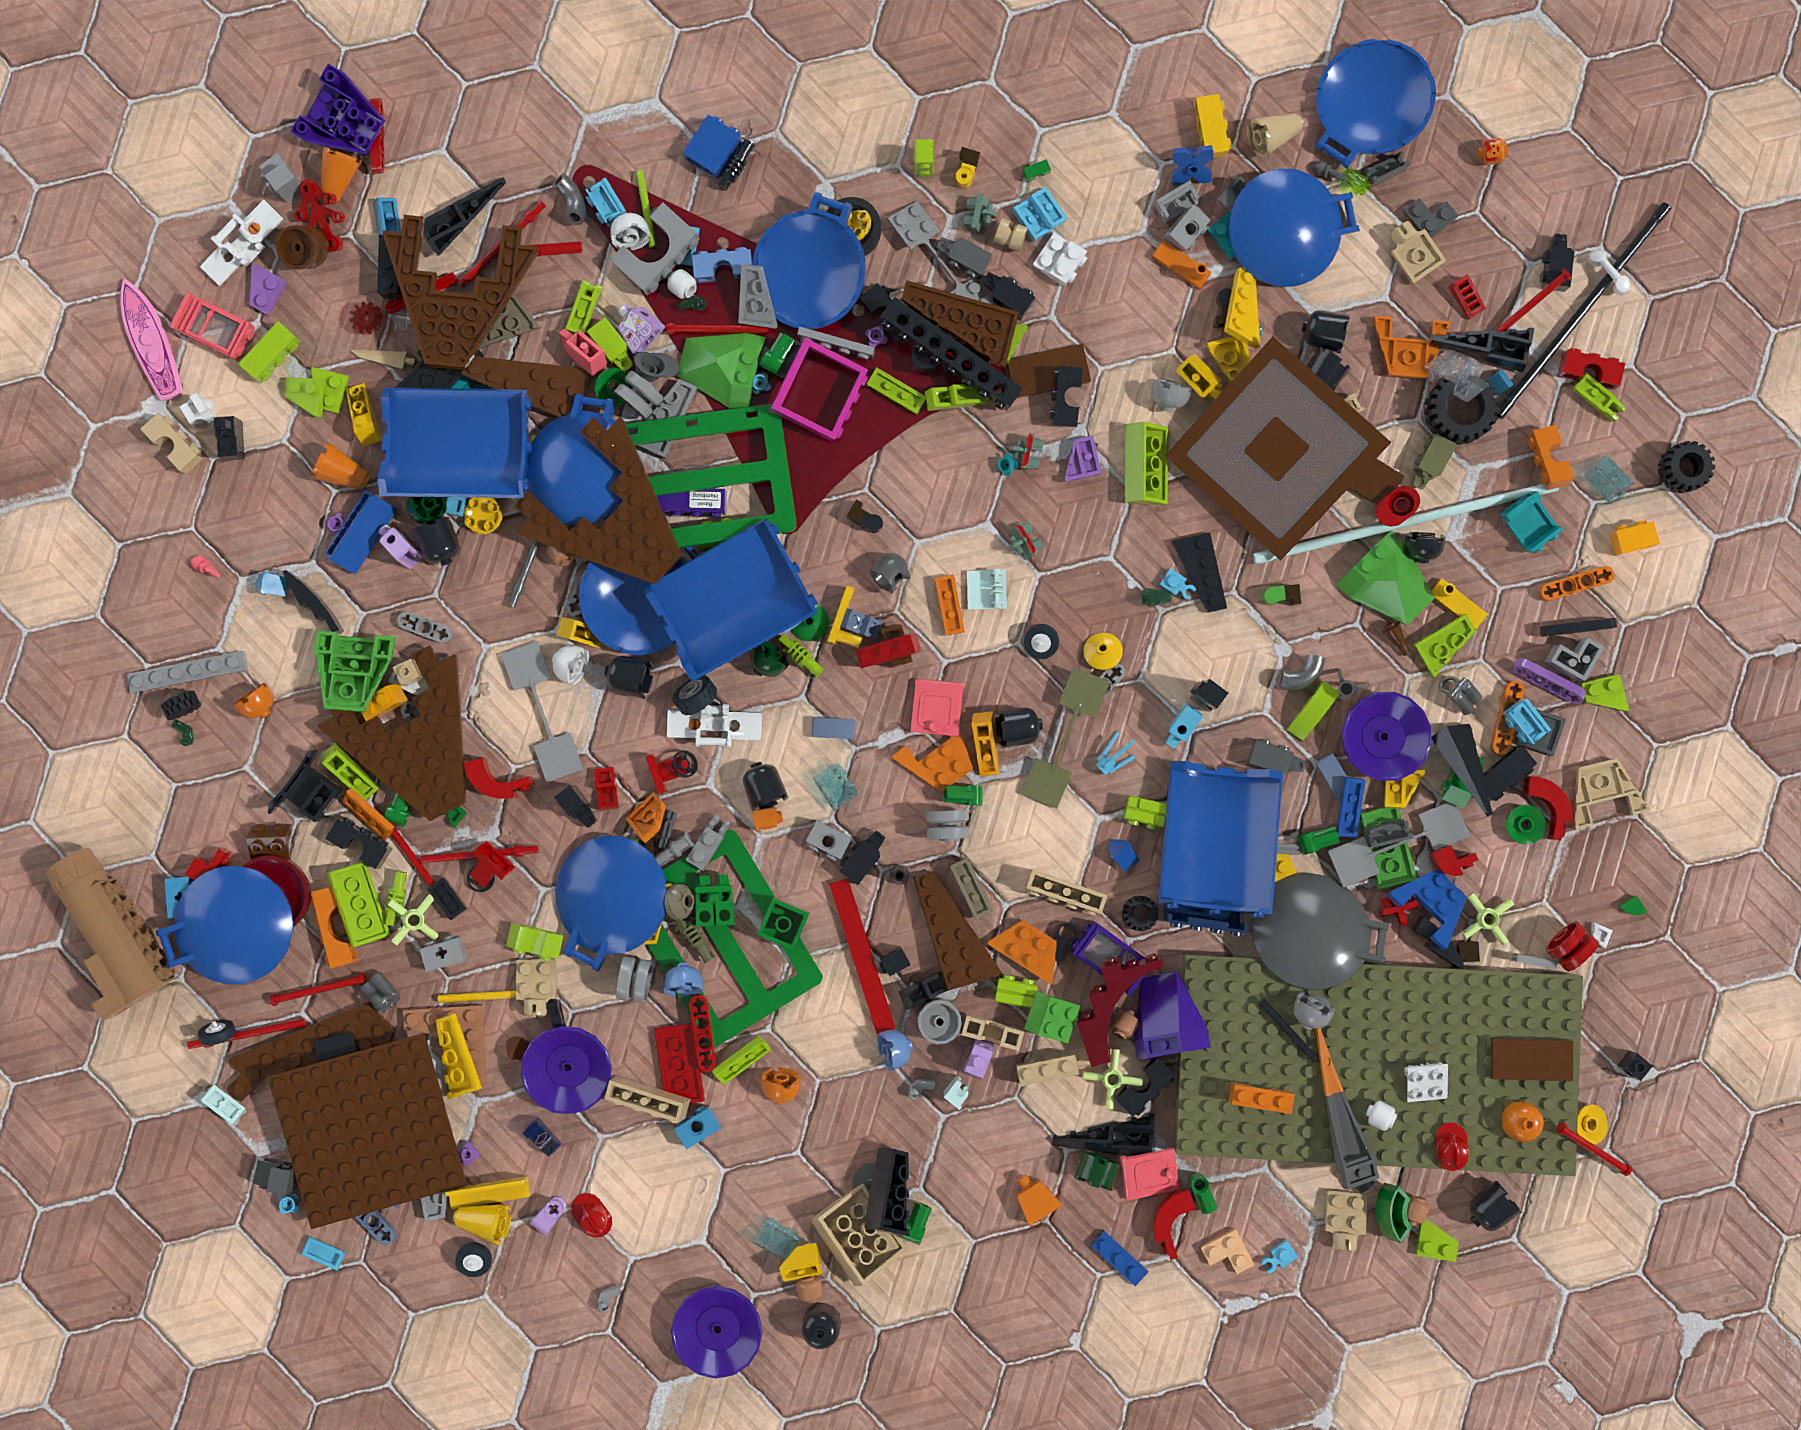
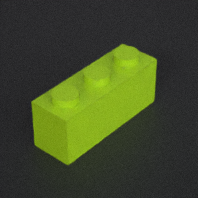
[239,321,300,383]

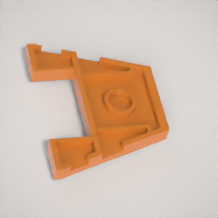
[1373,316,1451,379]
[892,728,973,792]

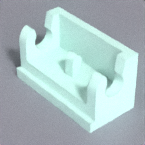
[943,1075,968,1110]
[201,1085,247,1125]

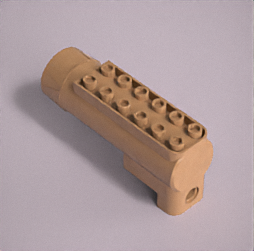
[45,848,176,1020]

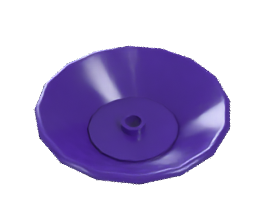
[1342,692,1432,781]
[521,1026,612,1115]
[671,1286,763,1379]

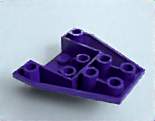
[290,63,385,155]
[1134,972,1211,1060]

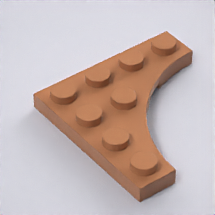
[403,1005,487,1085]

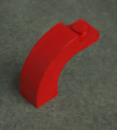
[463,758,534,799]
[1522,776,1573,841]
[1152,1187,1195,1260]

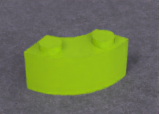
[506,923,564,961]

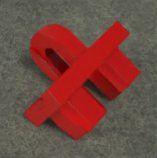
[1379,896,1418,926]

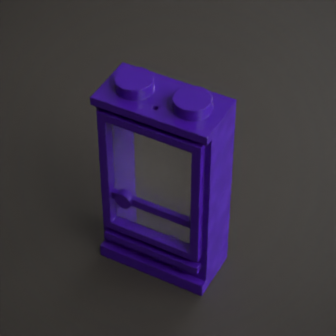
[1071,921,1145,996]

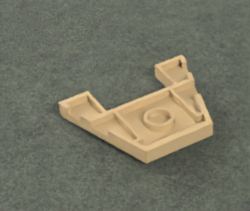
[1573,758,1651,830]

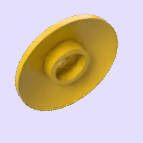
[1084,633,1123,670]
[1577,1104,1608,1145]

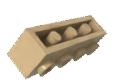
[1025,869,1108,916]
[605,1076,690,1123]

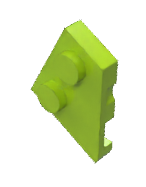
[311,367,350,414]

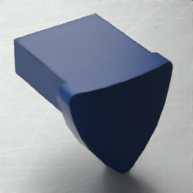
[1109,839,1140,872]

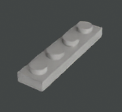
[797,327,875,360]

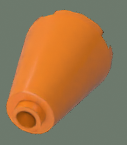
[320,147,362,202]
[311,443,370,490]

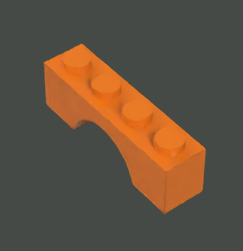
[310,887,358,969]

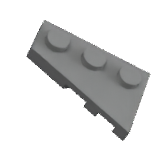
[738,264,778,328]

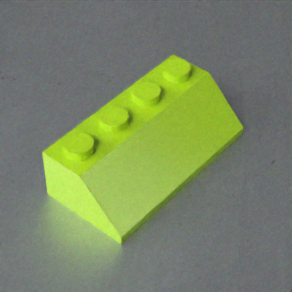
[1124,422,1168,505]

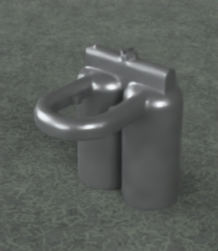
[1439,676,1482,715]
[359,971,400,1013]

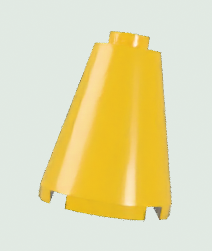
[453,1205,511,1245]

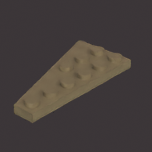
[412,293,541,362]

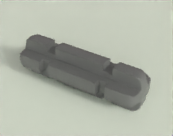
[657,810,677,849]

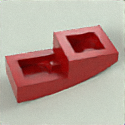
[594,767,619,811]

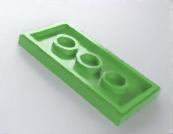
[1360,807,1417,890]

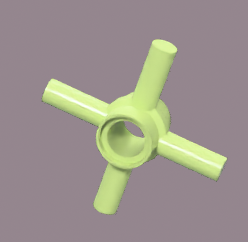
[1462,892,1514,945]
[387,894,439,946]
[1083,1048,1143,1109]

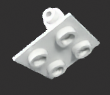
[1404,1062,1448,1102]

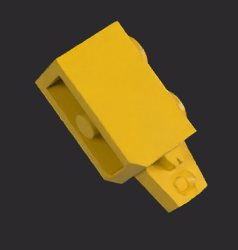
[1176,354,1223,399]

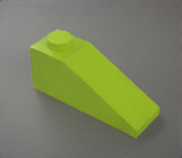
[322,742,379,801]

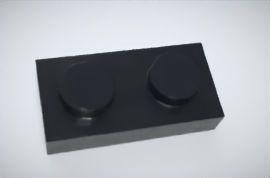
[428,877,468,921]

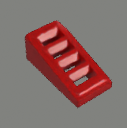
[1448,274,1486,320]

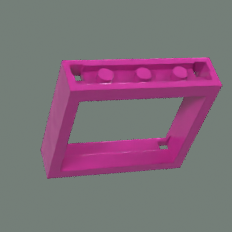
[769,338,868,442]

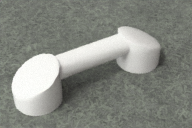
[1588,250,1631,296]

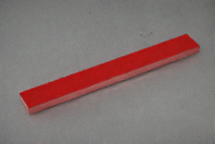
[829,878,896,1034]

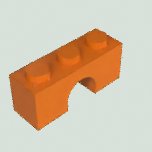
[1528,425,1575,490]
[1228,1081,1295,1114]

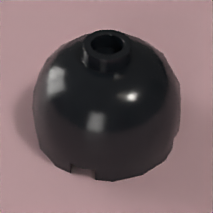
[1405,532,1446,563]

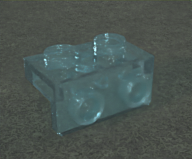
[1584,454,1633,503]
[813,762,858,811]
[753,1218,801,1261]

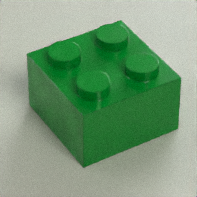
[757,897,811,950]

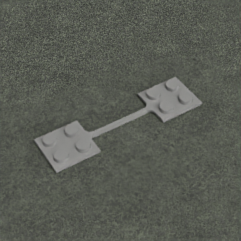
[887,201,995,305]
[501,641,584,783]
[1328,802,1470,888]

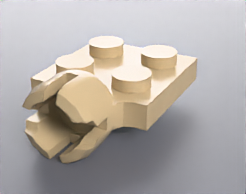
[1389,221,1446,285]
[516,959,557,1017]
[1324,1190,1368,1252]

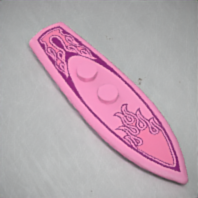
[120,279,183,401]

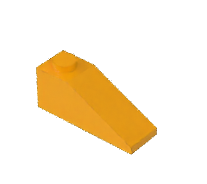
[971,712,1000,776]

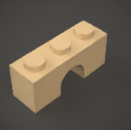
[141,413,204,474]
[961,1013,1024,1051]
[1016,1052,1079,1086]

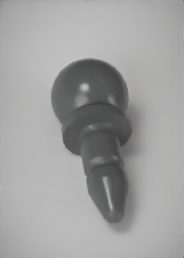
[1312,161,1347,180]

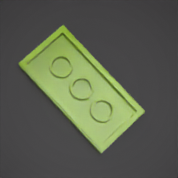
[327,862,391,948]

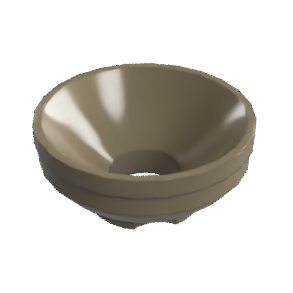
[665,884,695,920]

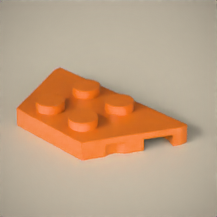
[987,920,1057,985]

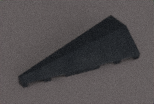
[423,177,507,256]
[1430,328,1534,372]
[1432,724,1493,817]
[1053,1113,1155,1156]

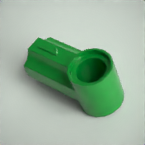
[760,333,795,375]
[943,785,983,806]
[384,793,411,827]
[1297,826,1339,855]
[1188,1172,1218,1214]
[901,1202,932,1245]

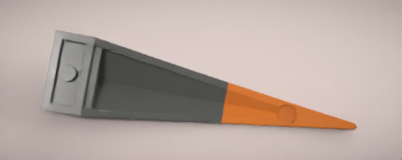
[1315,1028,1379,1189]

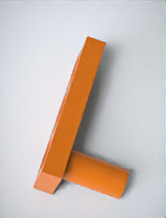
[1152,240,1212,290]

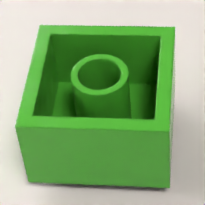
[1024,991,1080,1043]

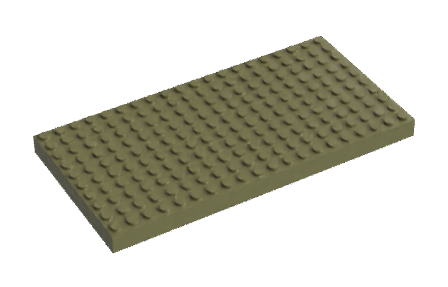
[1173,953,1583,1176]

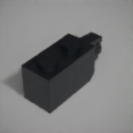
[1540,234,1575,292]
[982,272,1036,321]
[839,830,886,885]

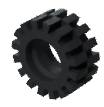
[161,690,201,720]
[1122,895,1159,932]

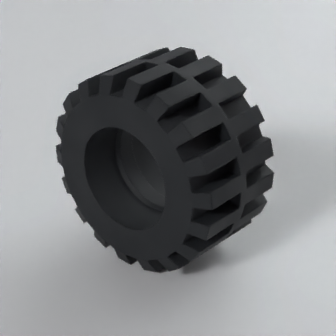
[1658,441,1716,493]

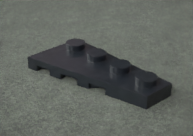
[1171,532,1227,613]

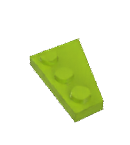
[1413,614,1476,678]

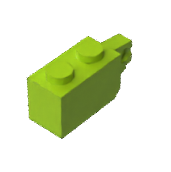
[587,317,634,372]

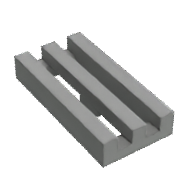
[1511,953,1557,969]

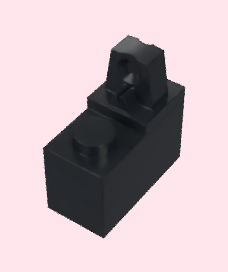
[213,416,245,461]
[554,785,598,828]

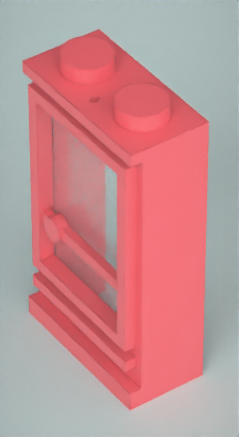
[169,292,255,361]

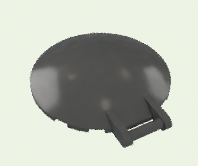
[1251,873,1389,990]

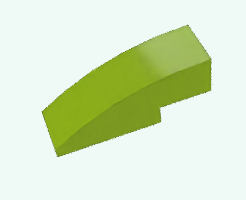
[925,384,990,411]
[1286,681,1340,741]

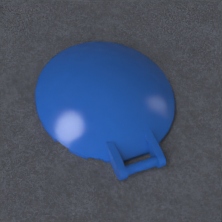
[1315,39,1436,169]
[1228,168,1360,287]
[752,192,866,329]
[527,393,633,526]
[579,546,699,655]
[555,836,667,972]
[155,866,294,985]

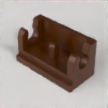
[881,624,913,668]

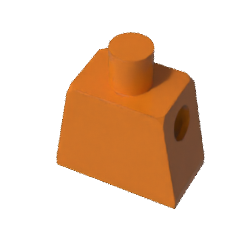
[1016,1174,1062,1226]

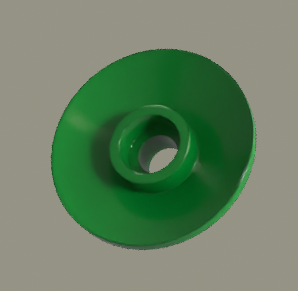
[595,368,632,407]
[792,604,829,641]
[1506,805,1546,845]

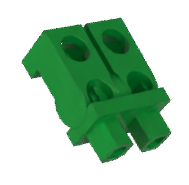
[695,874,736,927]

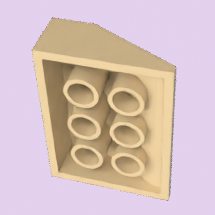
[810,1183,907,1286]

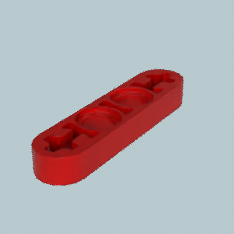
[370,98,385,174]
[690,994,716,1072]

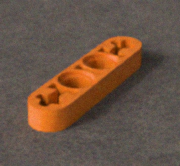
[1538,566,1615,601]
[1490,681,1525,755]

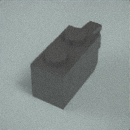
[936,237,993,279]
[1246,739,1306,774]

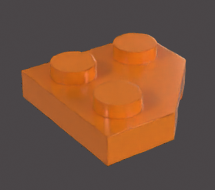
[626,791,666,843]

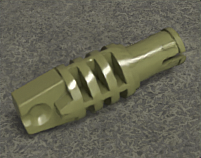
[675,916,715,963]

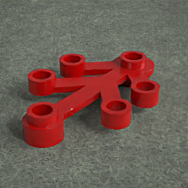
[294,179,345,252]

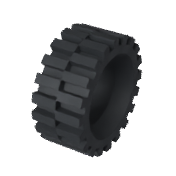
[1424,372,1500,445]

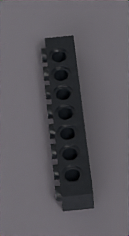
[878,297,1023,411]

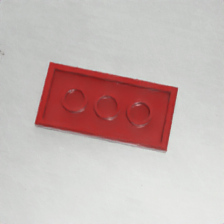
[654,1022,705,1104]

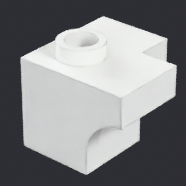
[180,393,217,427]

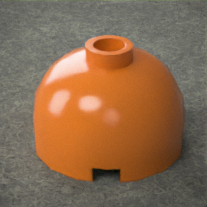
[232,682,274,719]
[761,1068,801,1104]
[1501,1101,1544,1142]

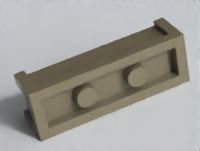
[949,857,993,920]

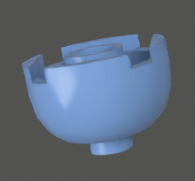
[664,963,703,997]
[877,1030,913,1071]

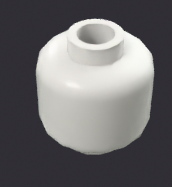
[667,269,696,299]
[1366,1101,1398,1131]

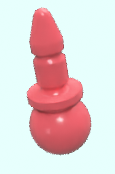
[191,555,220,577]

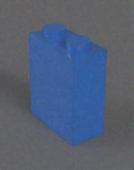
[683,115,742,179]

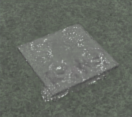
[1424,350,1481,383]

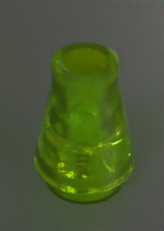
[1344,167,1372,196]

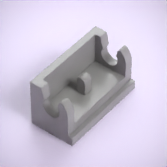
[1154,181,1199,224]

